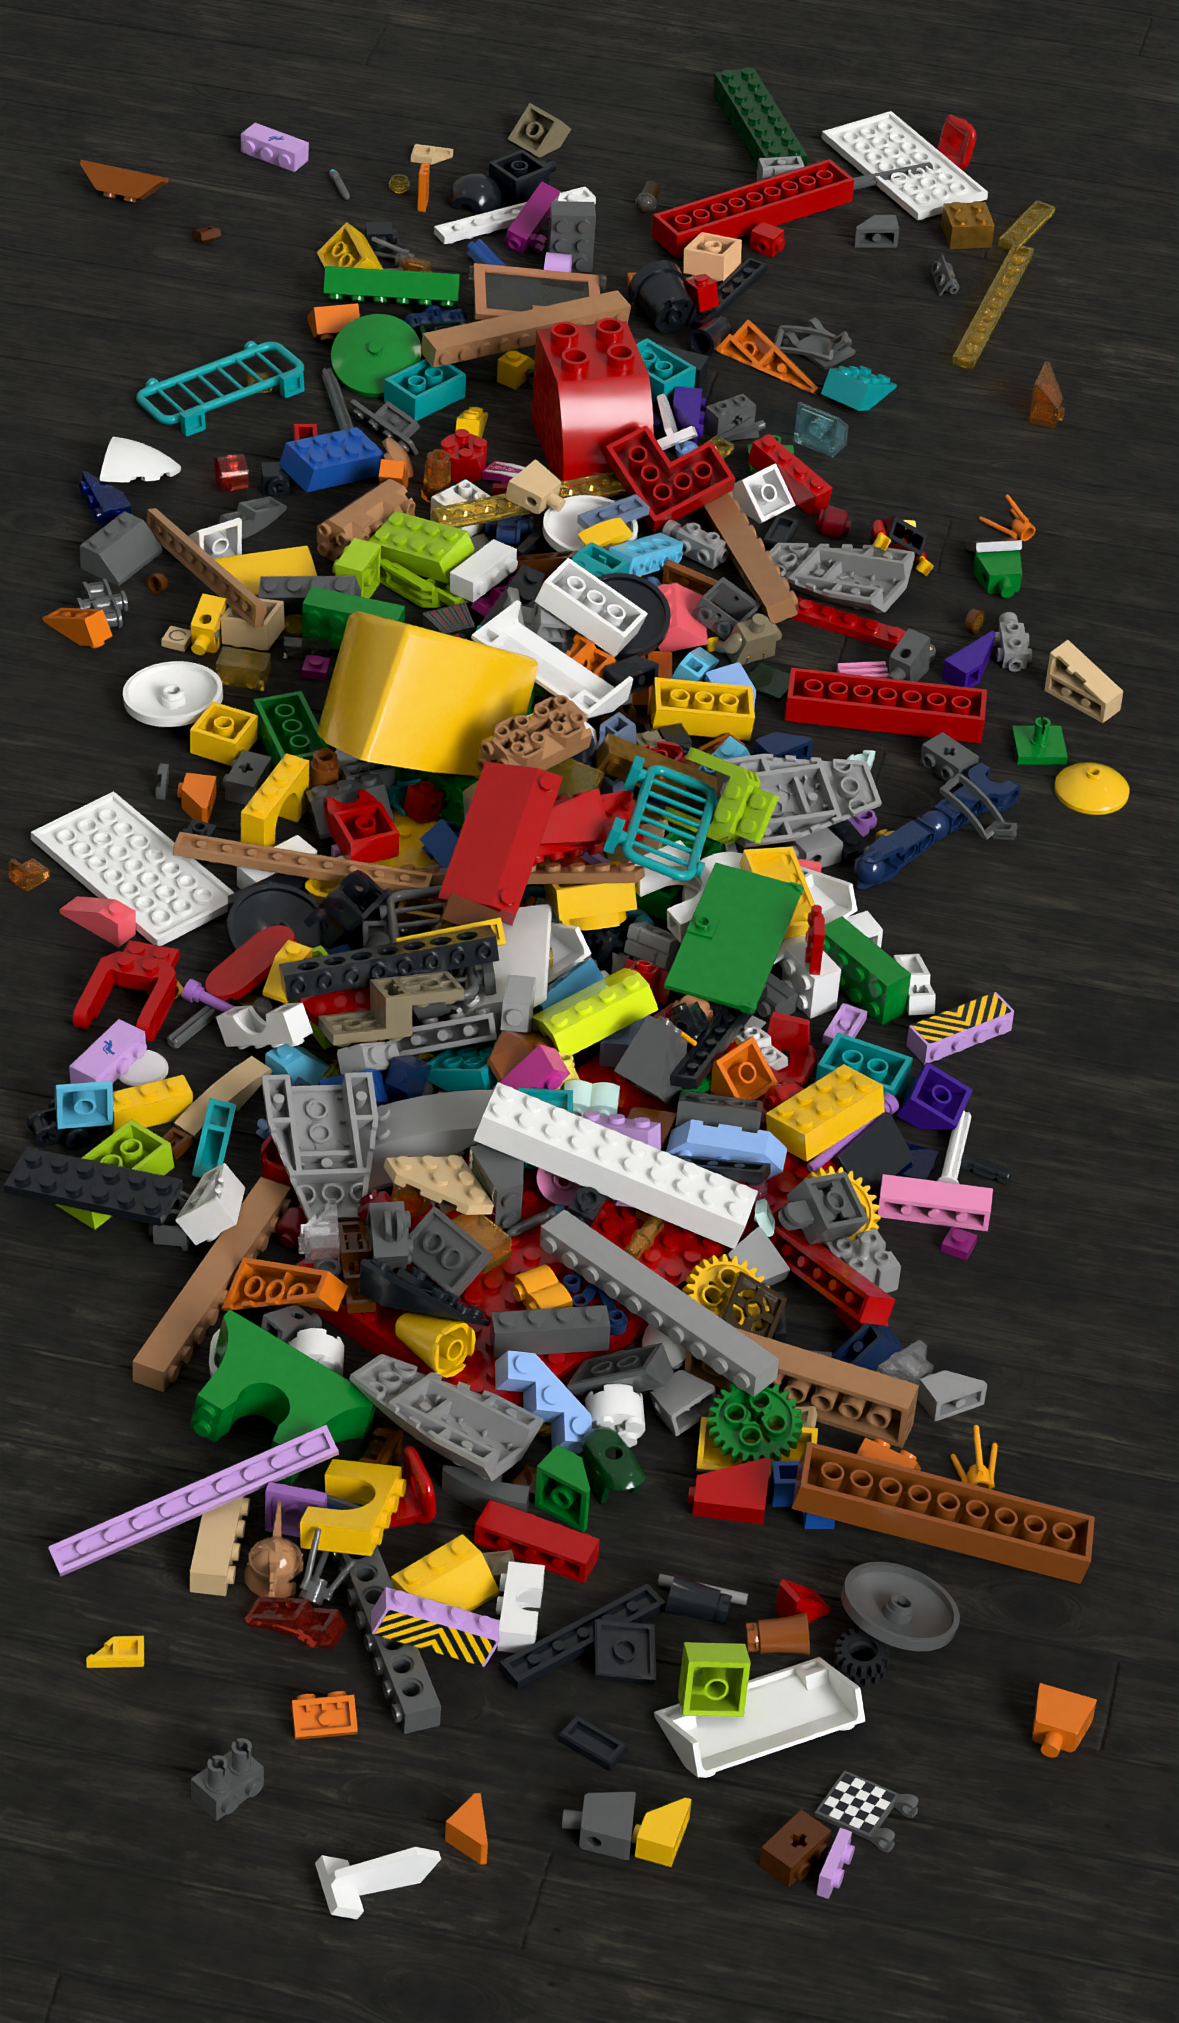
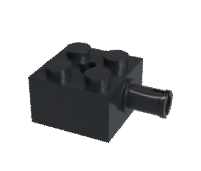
[489,149,556,204]

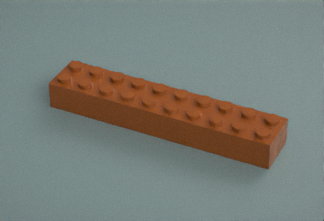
[792,1441,1095,1584]

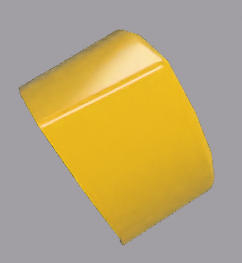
[317,611,538,776]

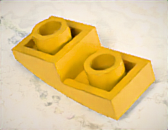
[578,517,633,548]

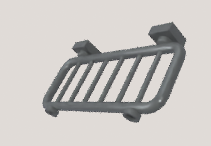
[379,885,497,1006]

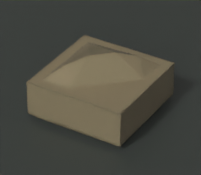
[482,1550,515,1582]

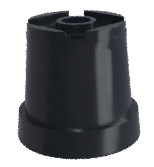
[628,260,696,334]

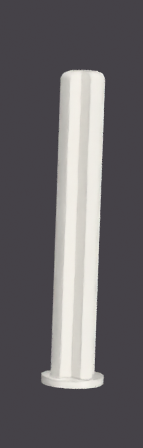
[937,1111,971,1184]

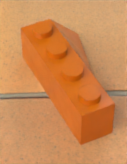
[221,1257,348,1312]

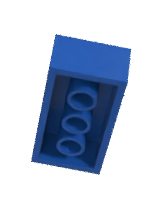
[279,427,385,492]

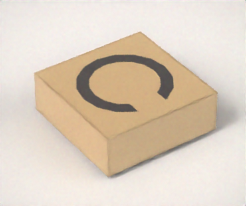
[162,626,192,652]

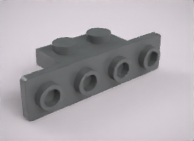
[350,399,420,456]

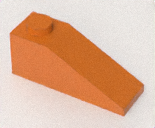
[42,608,112,648]

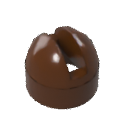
[147,573,168,594]

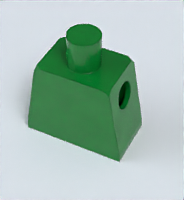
[973,550,1022,598]

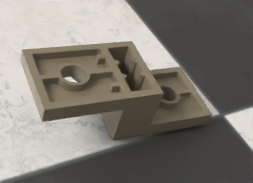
[318,971,464,1047]

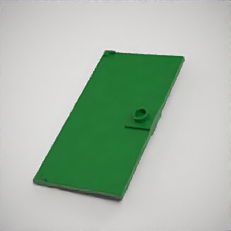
[664,862,804,1014]

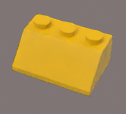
[317,222,383,269]
[110,1075,193,1133]
[391,1534,499,1612]

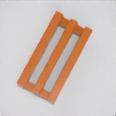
[417,163,430,212]

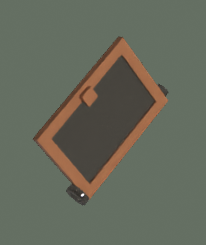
[468,263,607,320]

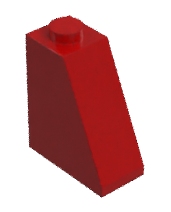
[688,1458,771,1525]

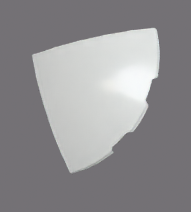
[100,437,181,482]

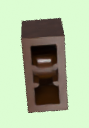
[759,1809,831,1888]

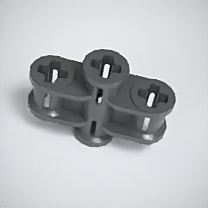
[75,578,128,629]

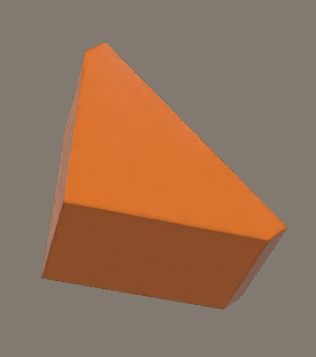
[445,1793,488,1864]

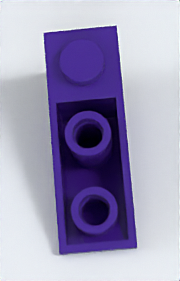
[673,386,706,444]
[942,631,996,688]

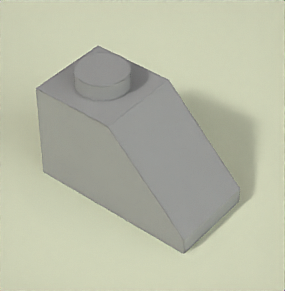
[500,975,536,1033]
[917,1370,987,1422]

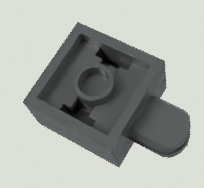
[778,1172,869,1245]
[366,1201,413,1274]

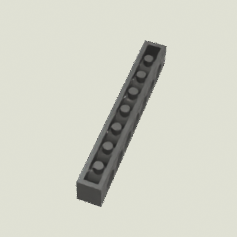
[329,1545,441,1734]

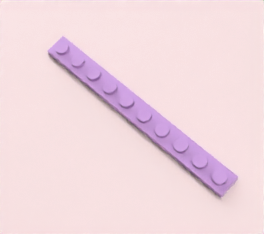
[48,1425,339,1576]

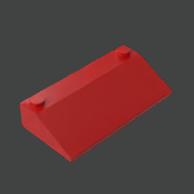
[437,762,563,926]

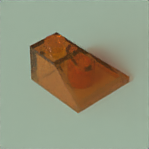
[1029,361,1065,429]

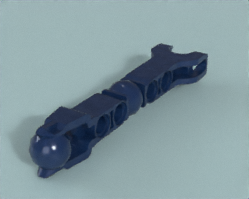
[853,763,1021,890]

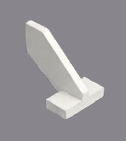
[657,394,698,450]
[315,1847,441,1919]

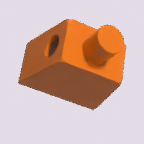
[1032,1683,1097,1758]

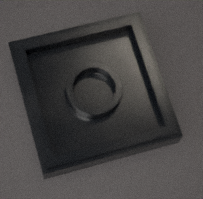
[593,1619,656,1685]

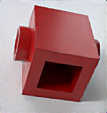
[749,222,785,258]
[403,781,444,823]

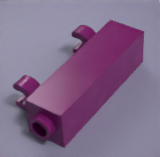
[504,182,561,254]

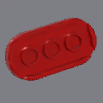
[205,925,297,1002]

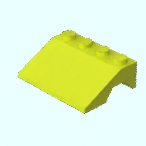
[532,968,659,1055]

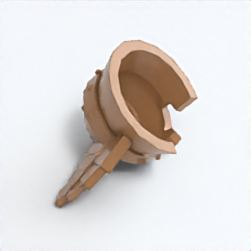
[244,1501,303,1599]

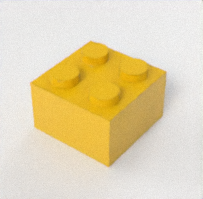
[190,701,258,766]

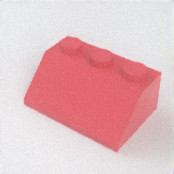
[658,583,708,652]

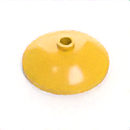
[1054,762,1129,815]

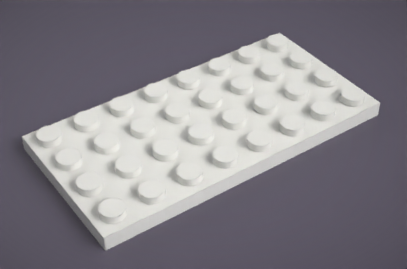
[822,111,988,220]
[31,791,234,946]

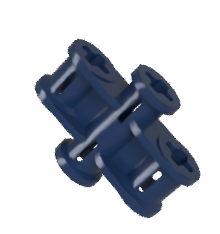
[404,305,469,340]
[485,504,534,548]

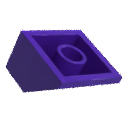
[896,1062,973,1130]

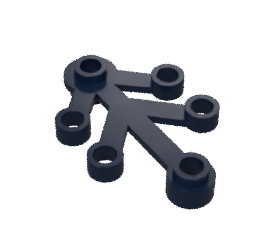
[563,1271,628,1336]

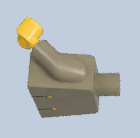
[706,613,782,665]

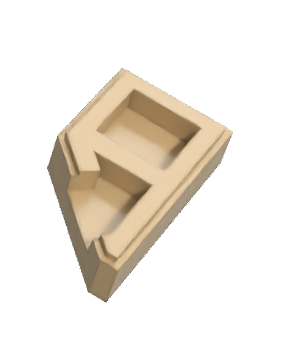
[411,144,453,165]

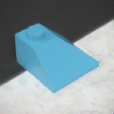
[265,1044,342,1086]
[54,1081,113,1129]

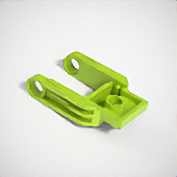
[380,558,488,608]
[661,747,779,845]

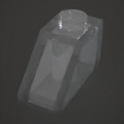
[298,1198,340,1264]

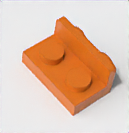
[290,1691,358,1740]

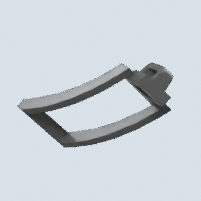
[774,325,852,362]
[939,773,1018,840]

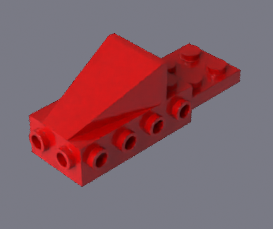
[533,789,644,865]

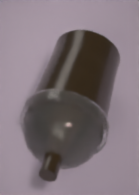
[635,181,660,214]
[230,993,273,1021]

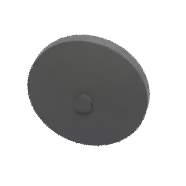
[841,1562,960,1651]

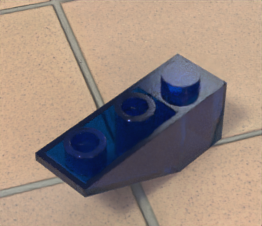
[79,471,131,528]

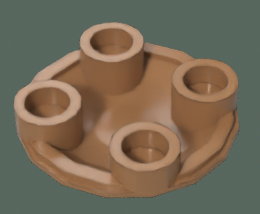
[382,437,413,479]

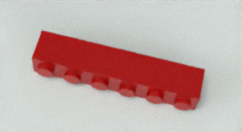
[770,1226,895,1326]

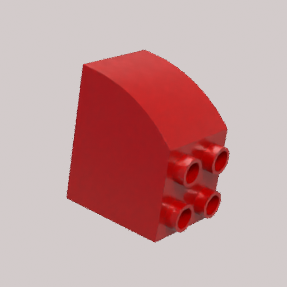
[531,318,654,498]

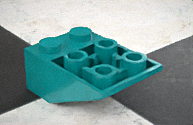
[821,366,897,411]
[571,542,629,578]

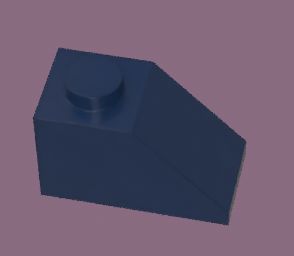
[753,732,813,760]
[385,1055,432,1103]
[832,1323,904,1370]

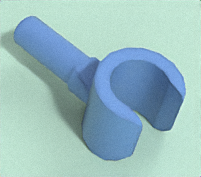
[256,1118,271,1140]

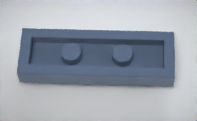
[577,494,650,530]

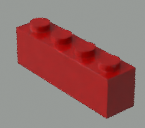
[747,434,833,517]
[474,1500,600,1584]

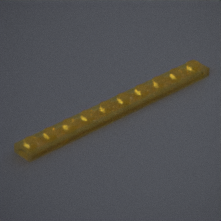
[952,243,1034,369]
[431,471,627,528]

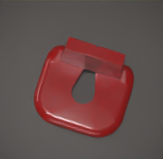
[937,114,976,170]
[767,1011,817,1086]
[389,1446,437,1528]

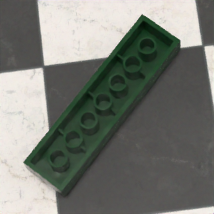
[713,68,808,169]

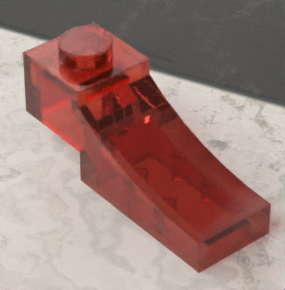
[245,1597,347,1649]

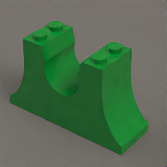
[190,1309,376,1486]

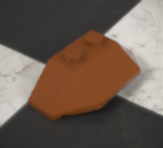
[80,160,169,203]
[487,1031,576,1082]

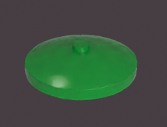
[331,314,422,398]

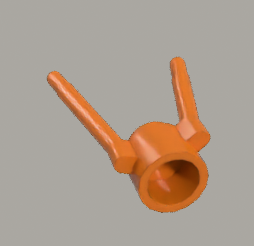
[979,494,1036,541]

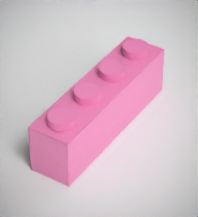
[878,1174,993,1231]

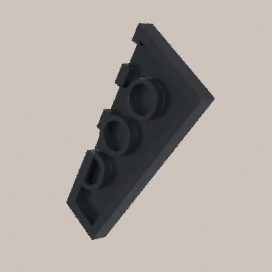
[474,564,545,633]

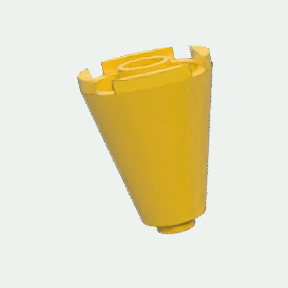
[395,1312,476,1378]

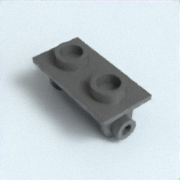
[931,254,960,296]

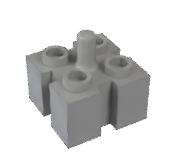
[825,1229,901,1293]

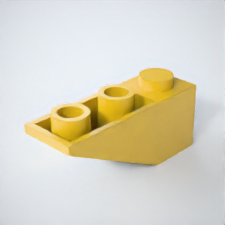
[455,407,488,438]

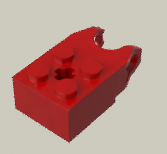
[323,789,399,863]

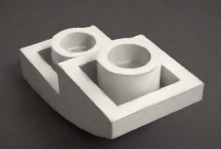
[734,1025,788,1071]

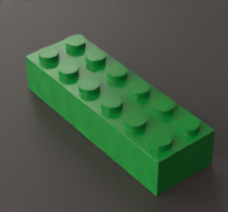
[324,266,460,307]

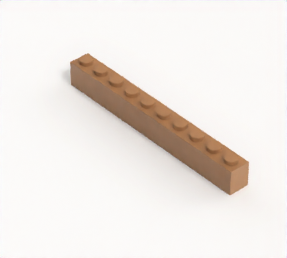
[420,290,631,368]
[700,491,798,624]
[132,1177,294,1392]

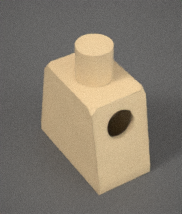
[505,459,566,514]

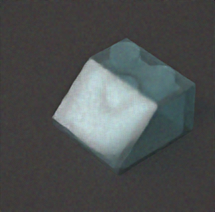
[794,402,849,457]

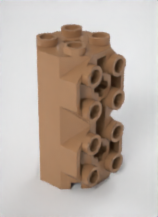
[317,479,415,562]
[477,695,592,772]

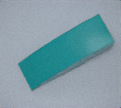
[192,1098,237,1178]

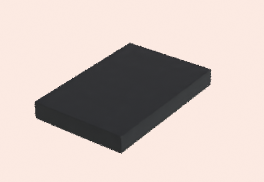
[833,1112,914,1195]

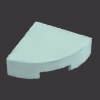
[847,750,876,770]

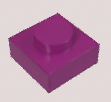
[302,655,331,681]
[941,1226,978,1261]

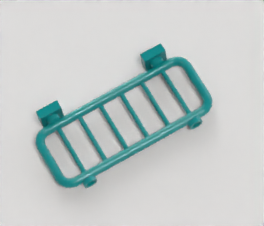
[136,341,305,437]
[603,755,720,881]

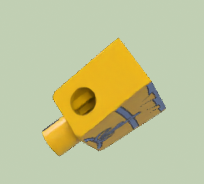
[191,594,227,655]

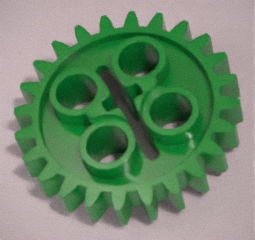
[707,1383,803,1464]

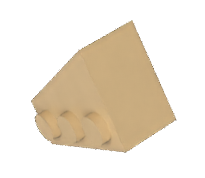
[1044,640,1123,723]

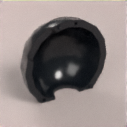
[447,172,503,215]

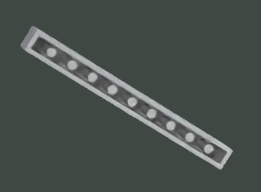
[540,1209,779,1397]

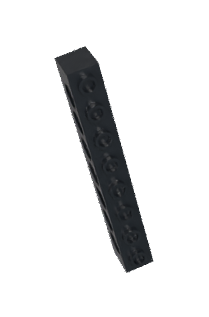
[279,925,499,1001]

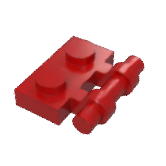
[805,905,825,975]

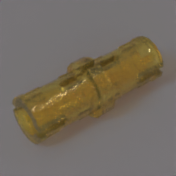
[623,1215,664,1260]

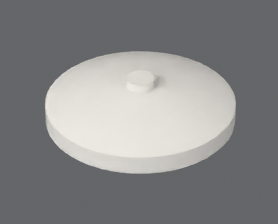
[542,495,638,552]
[123,661,223,727]

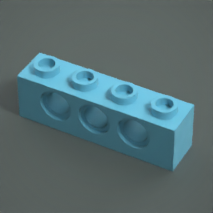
[609,533,684,576]

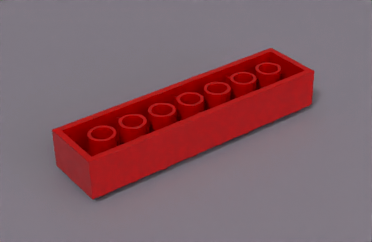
[785,667,987,743]

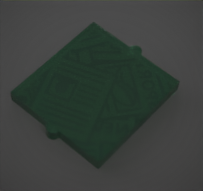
[748,663,790,702]

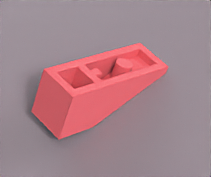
[59,896,136,948]

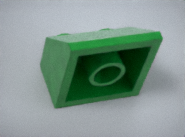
[534,1445,590,1533]

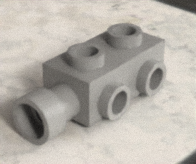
[662,519,729,569]
[994,612,1032,672]

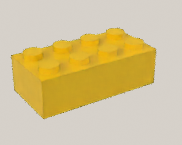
[650,677,755,741]
[766,1064,885,1162]

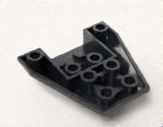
[359,1257,491,1327]

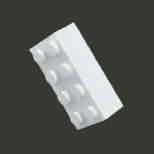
[535,558,648,657]

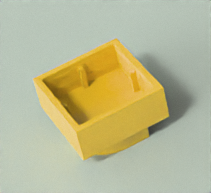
[544,861,637,930]

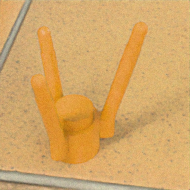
[950,1425,998,1489]

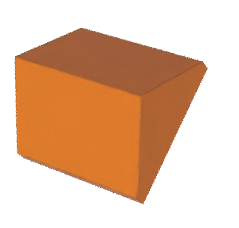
[710,1036,778,1100]

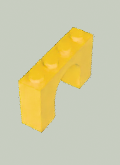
[241,753,309,847]
[300,1459,406,1556]

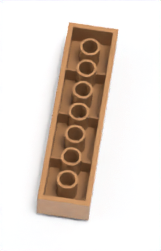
[684,1328,919,1448]

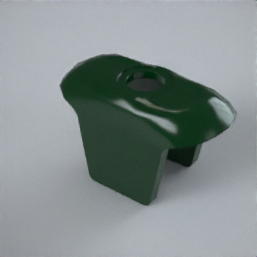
[581,1427,646,1504]

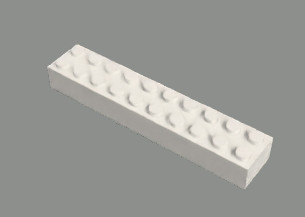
[473,1083,758,1249]

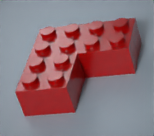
[605,425,735,533]

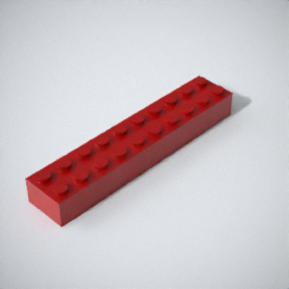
[652,159,855,258]

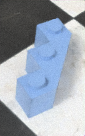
[666,1119,787,1181]
[495,1351,592,1453]

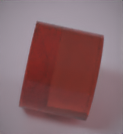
[214,454,249,492]

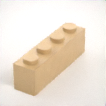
[190,1496,250,1596]

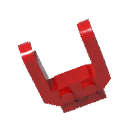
[73,940,180,1042]

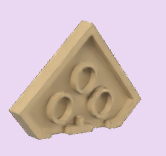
[383,1155,494,1215]

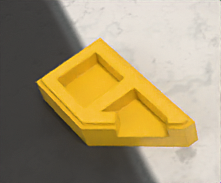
[86,1636,144,1668]

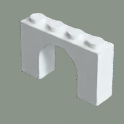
[630,840,710,943]

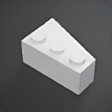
[175,1163,245,1245]

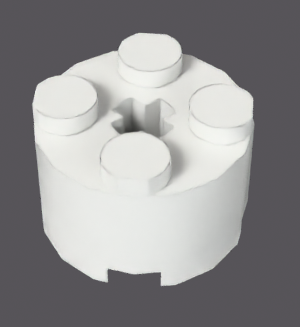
[287,1328,344,1377]
[585,1384,645,1447]

